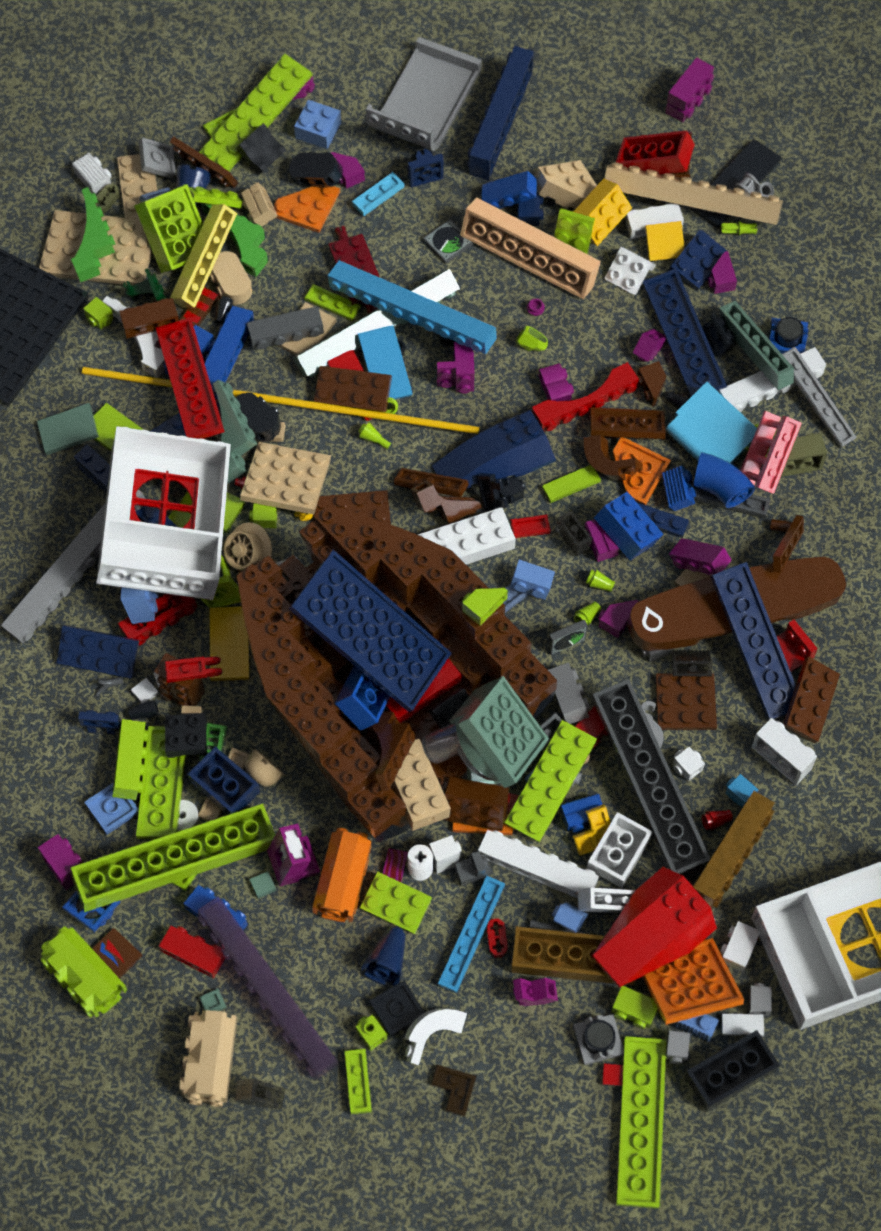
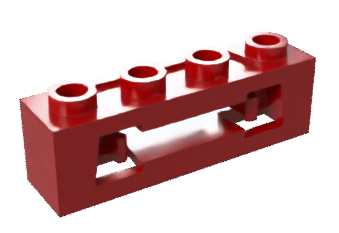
[118,594,197,646]

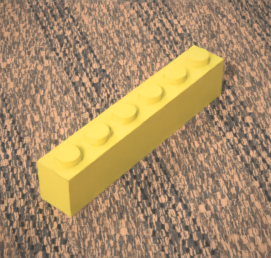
[170,204,237,308]

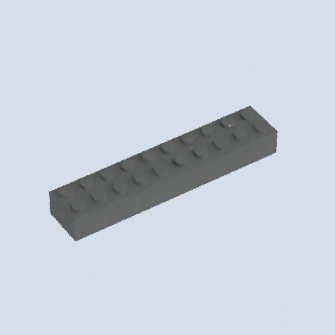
[592,679,711,875]

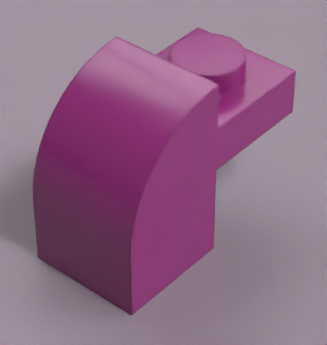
[513,978,558,1006]

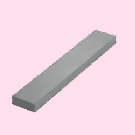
[782,347,857,448]

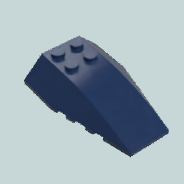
[432,410,556,488]

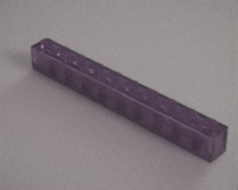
[197,896,339,1080]

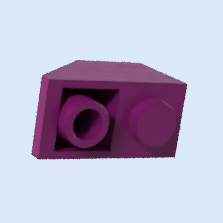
[331,152,365,189]

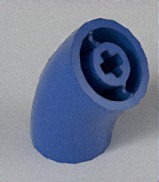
[694,452,756,508]

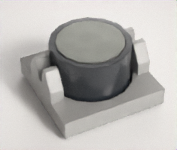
[573,1014,624,1065]

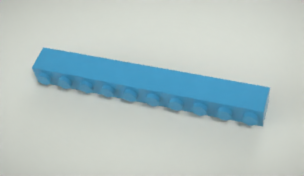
[327,260,497,354]

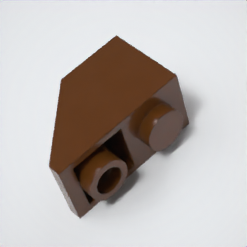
[637,361,666,407]

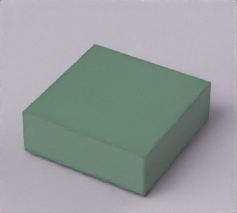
[250,871,276,899]
[199,988,227,1011]

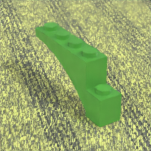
[71,187,116,282]
[201,203,268,277]

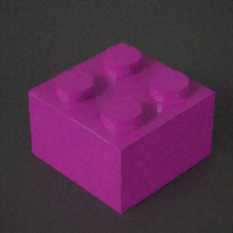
[38,834,83,890]

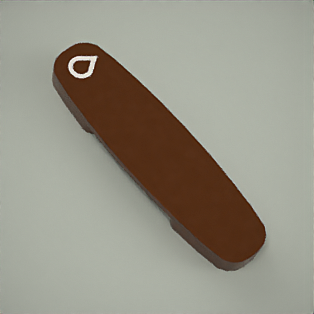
[627,557,846,651]

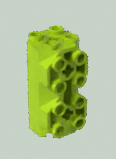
[40,926,127,1018]

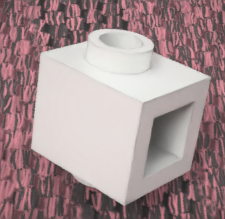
[673,747,705,782]

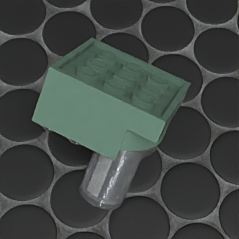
[422,676,549,788]

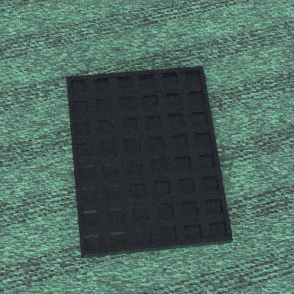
[0,249,89,406]

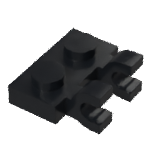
[476,473,515,511]

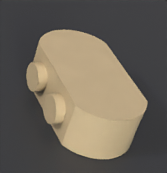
[209,251,252,305]

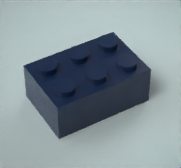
[188,746,260,815]

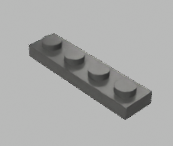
[694,487,771,518]

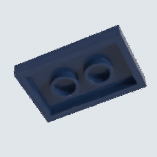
[669,229,727,290]

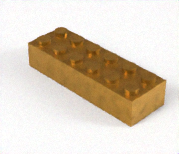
[693,791,775,909]
[511,926,635,986]

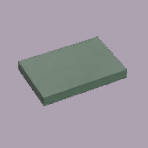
[37,403,99,455]

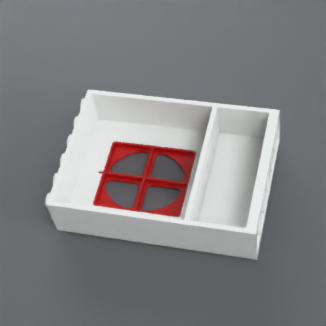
[96,426,231,600]

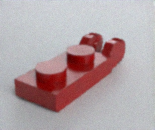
[165,656,222,683]

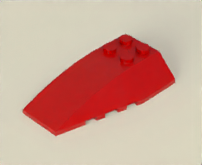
[592,867,717,988]

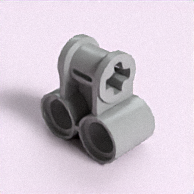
[734,173,774,197]

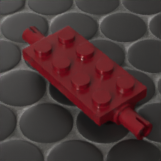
[329,226,380,314]

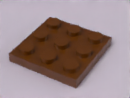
[656,673,717,730]

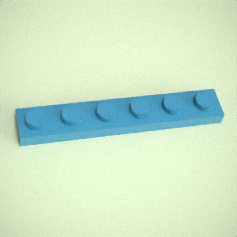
[438,876,505,994]

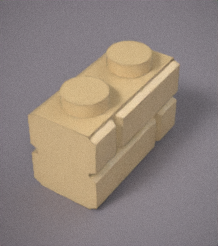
[241,183,277,227]

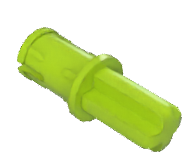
[721,221,757,235]

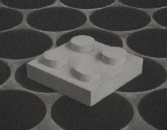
[139,138,176,179]

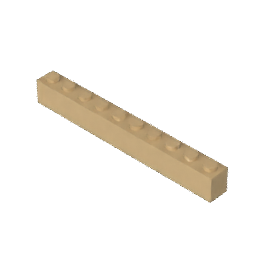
[605,162,783,225]

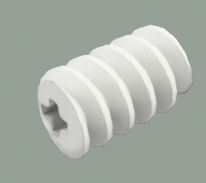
[408,844,433,881]

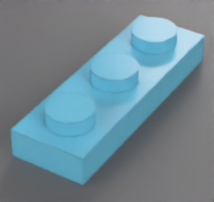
[352,172,404,216]

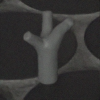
[95,677,124,697]

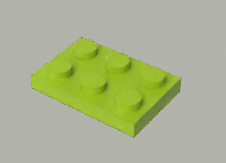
[554,209,595,254]
[360,871,432,934]

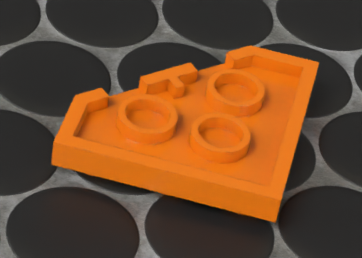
[274,186,340,233]
[612,437,671,505]

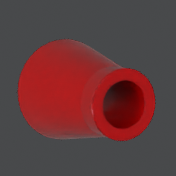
[702,809,733,831]

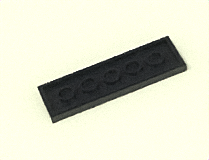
[690,139,782,229]

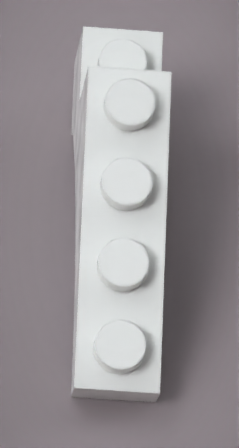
[102,296,165,378]

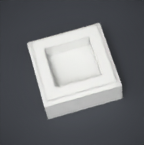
[131,678,159,703]

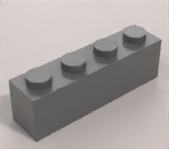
[247,306,324,350]

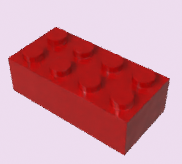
[616,130,695,175]

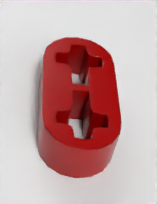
[487,918,508,958]

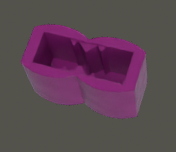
[538,363,574,401]

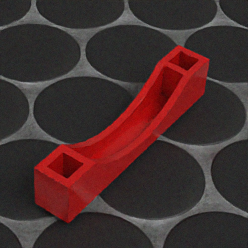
[531,362,639,431]

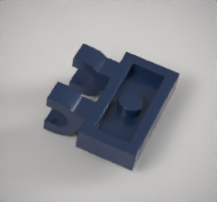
[78,710,121,735]

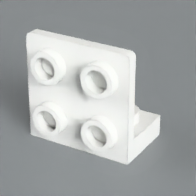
[605,247,656,295]

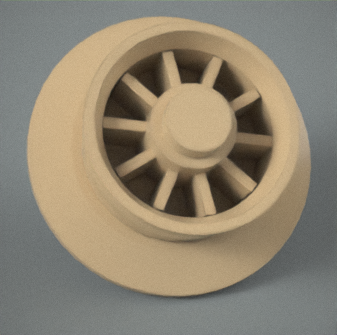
[224,522,272,573]

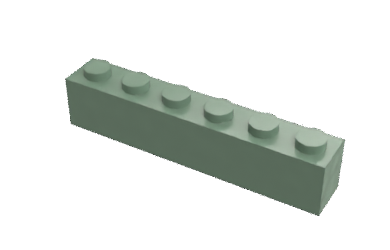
[720,301,794,390]

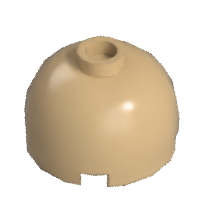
[245,749,284,787]

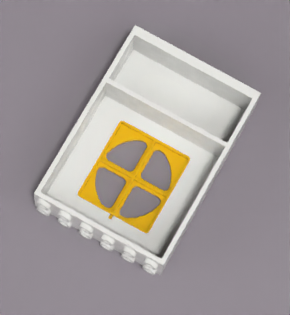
[751,862,881,1030]

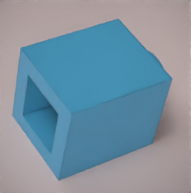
[725,774,758,808]

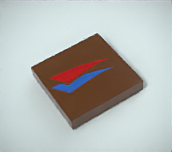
[92,928,143,979]

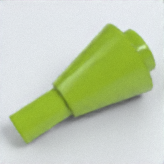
[358,422,391,449]

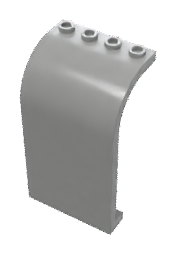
[366,37,482,151]

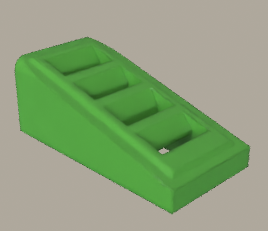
[199,723,227,761]

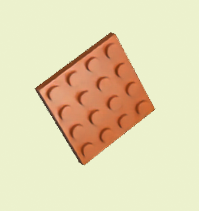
[643,938,744,1025]

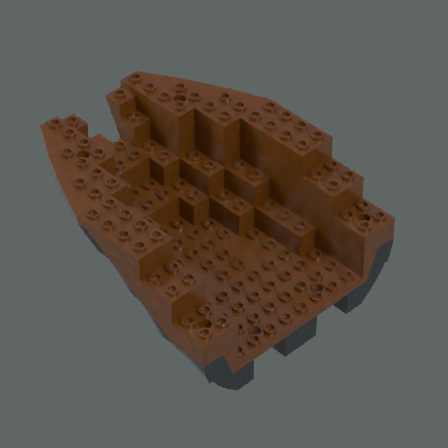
[237,505,557,842]

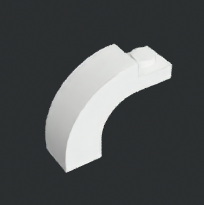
[404,1008,467,1065]

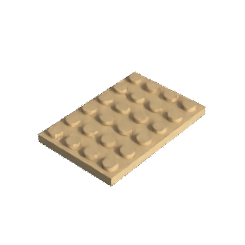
[39,210,152,285]

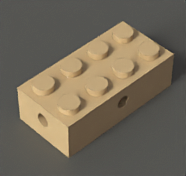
[392,739,451,831]

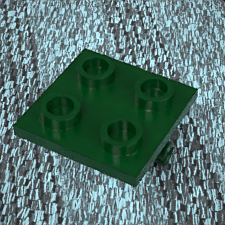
[123,268,167,301]

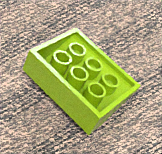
[134,184,203,273]

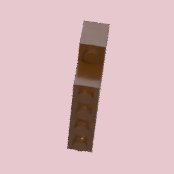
[367,712,415,790]

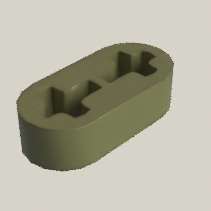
[95,184,120,214]

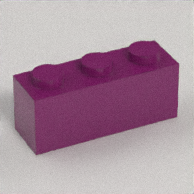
[669,538,731,575]

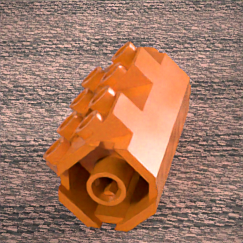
[312,828,372,922]

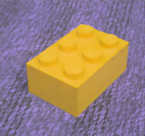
[573,179,632,246]

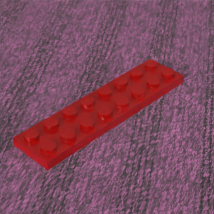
[156,317,225,439]

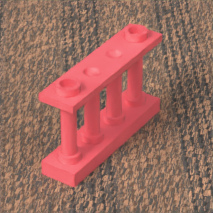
[741,411,802,494]

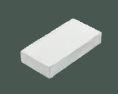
[721,1014,764,1037]

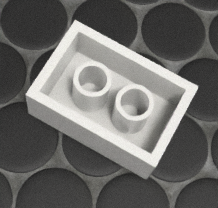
[751,718,817,786]
[587,812,653,888]

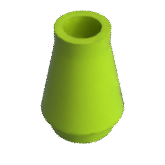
[586,569,615,592]
[573,601,601,626]

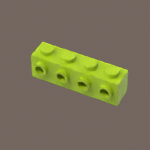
[112,719,148,800]

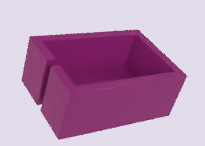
[666,57,714,122]

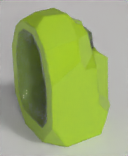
[515,326,548,351]

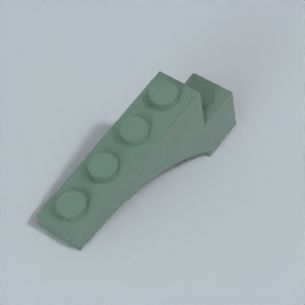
[213,380,257,484]

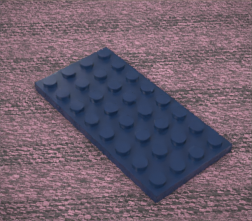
[288,550,452,712]

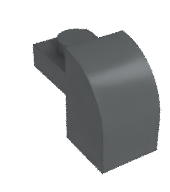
[454,851,492,887]

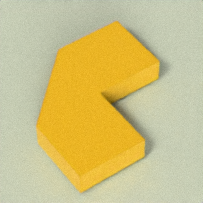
[573,804,611,856]

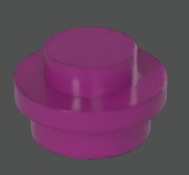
[527,298,545,316]

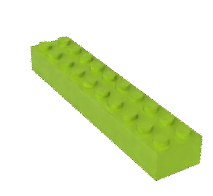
[71,804,275,912]

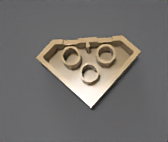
[534,160,597,209]

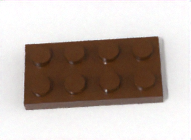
[170,136,238,188]
[314,366,392,412]
[590,407,666,439]
[314,490,391,524]
[783,657,840,743]

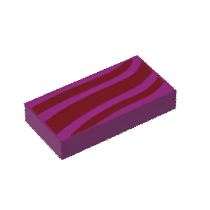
[383,848,408,883]

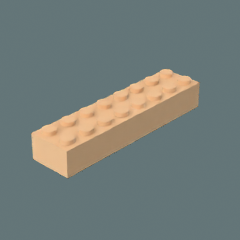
[460,198,601,299]

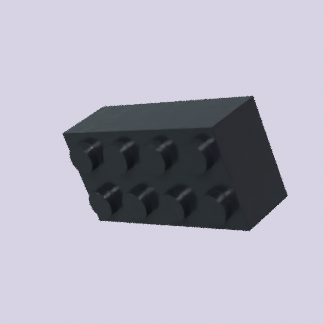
[684,1030,780,1112]

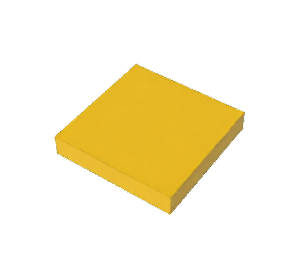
[645,221,684,261]

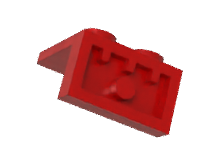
[777,620,818,672]

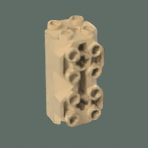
[180,1010,237,1107]

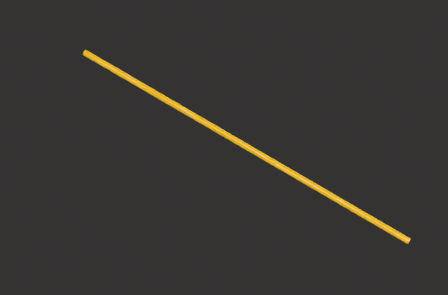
[82,367,480,434]

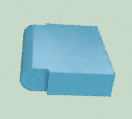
[665,382,757,464]

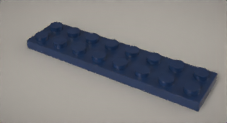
[643,268,727,397]
[710,562,796,721]

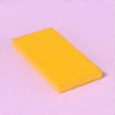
[210,607,249,681]

